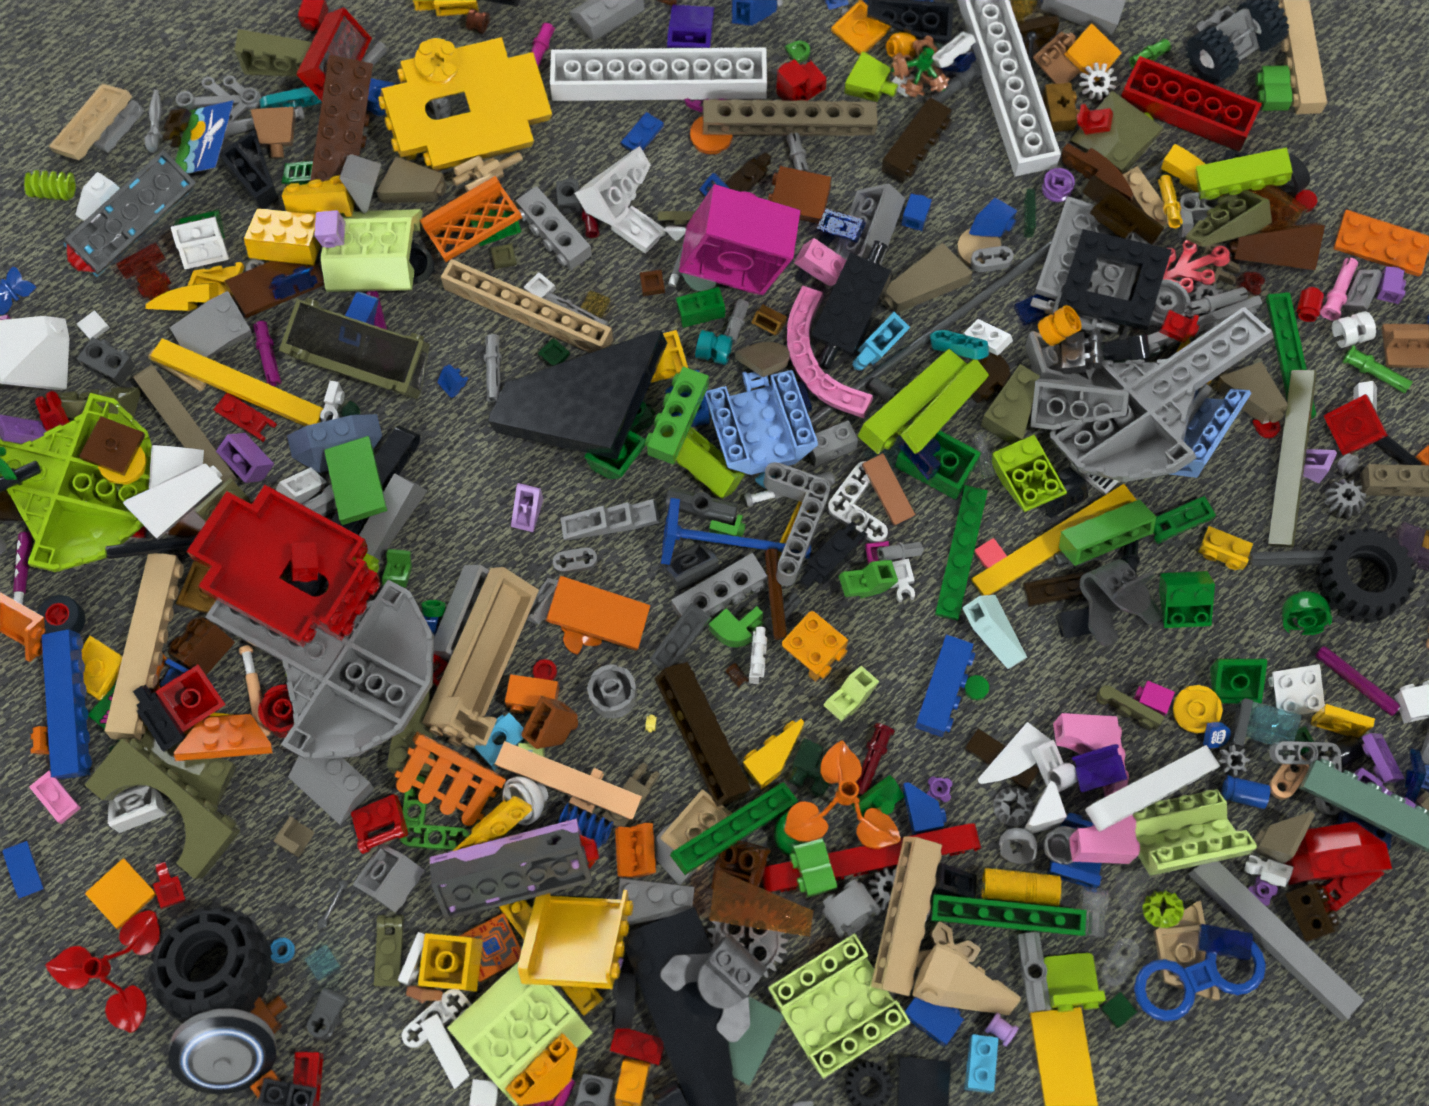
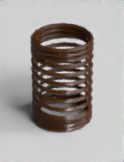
[725,663,749,688]

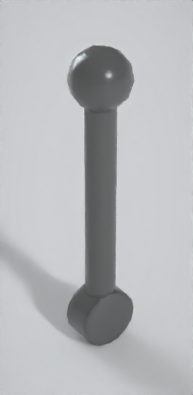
[317,880,348,929]

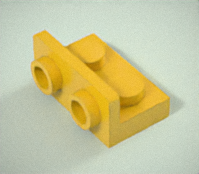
[1198,526,1253,570]

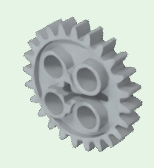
[707,899,789,982]

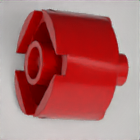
[258,684,295,739]

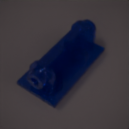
[269,266,318,300]

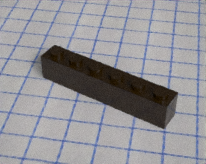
[655,662,751,807]

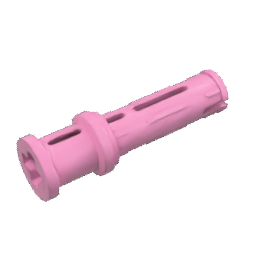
[1320,258,1358,321]

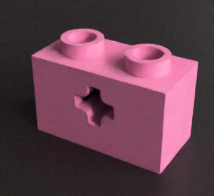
[794,238,846,287]

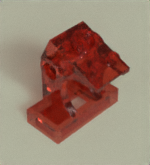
[116,242,172,301]

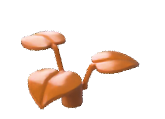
[784,740,901,849]

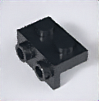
[1043,467,1088,518]

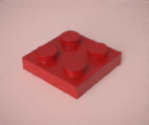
[1323,394,1388,456]

